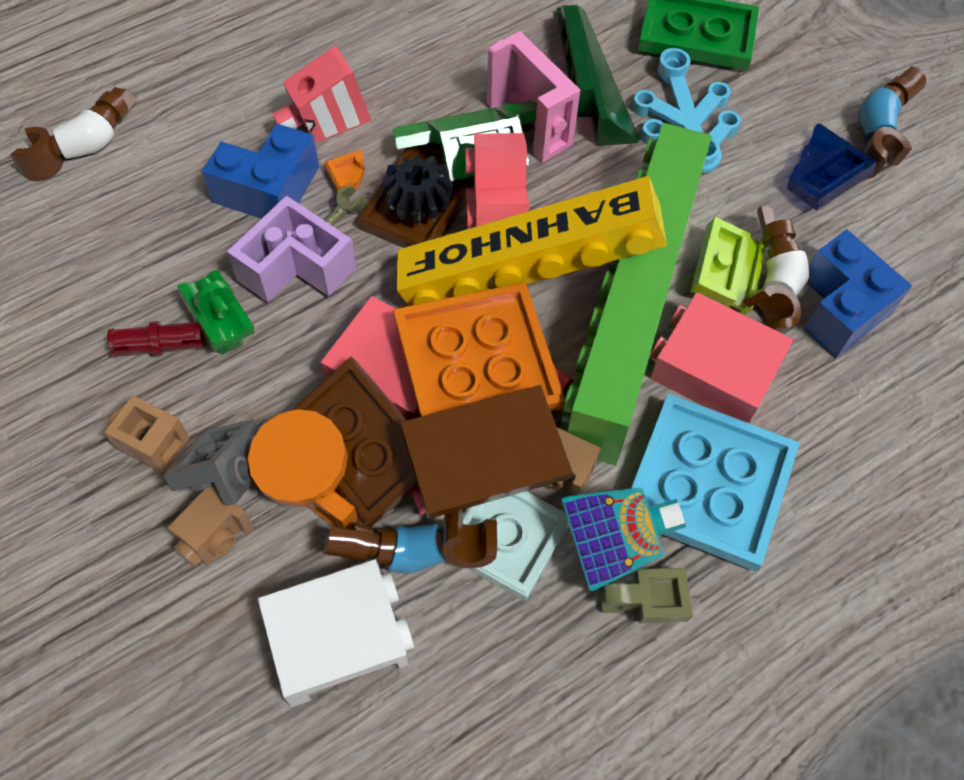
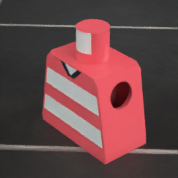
[272,46,371,142]

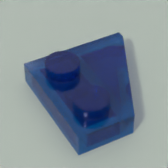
[787,123,877,211]

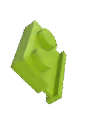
[690,217,767,315]

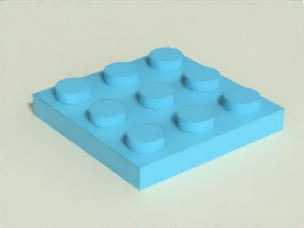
[631,393,800,572]

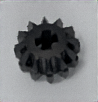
[381,153,453,226]

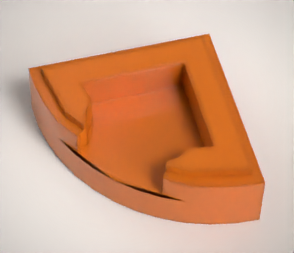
[324,149,365,193]

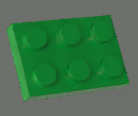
[638,0,760,70]

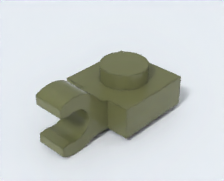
[599,568,693,623]

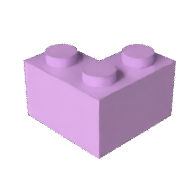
[227,196,357,303]

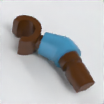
[856,66,926,178]
[323,510,497,574]

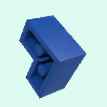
[201,123,320,219]
[804,229,913,359]

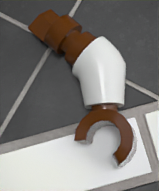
[10,87,138,181]
[742,206,809,333]

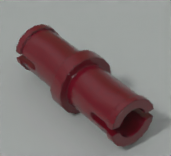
[107,321,204,357]

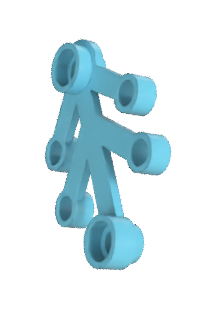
[632,48,741,173]

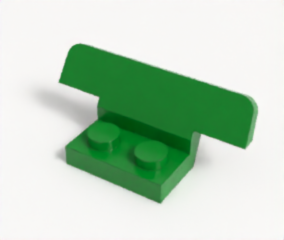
[392,101,537,182]

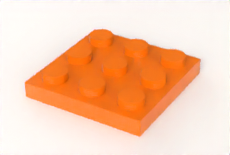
[393,282,565,417]

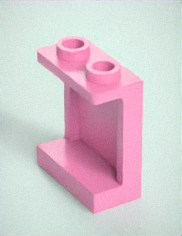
[486,31,580,163]

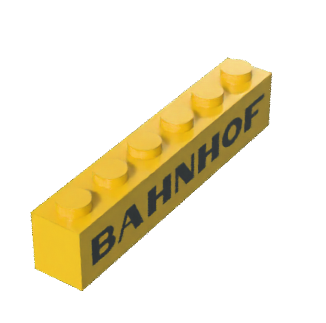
[397,176,667,306]

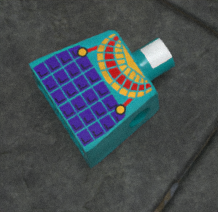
[562,487,686,591]

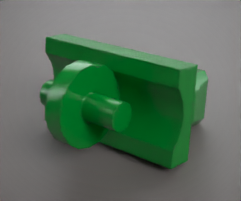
[177,270,255,354]

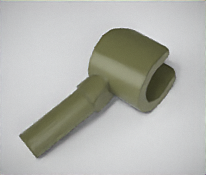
[324,186,367,226]

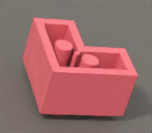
[466,133,529,229]

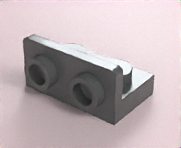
[164,419,259,506]

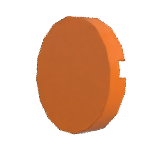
[248,409,348,507]

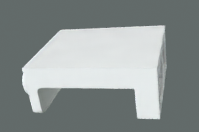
[258,559,414,707]

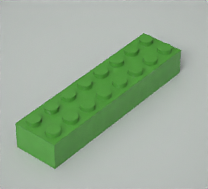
[560,123,712,466]

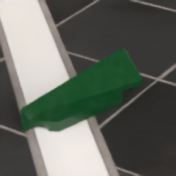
[556,5,640,146]

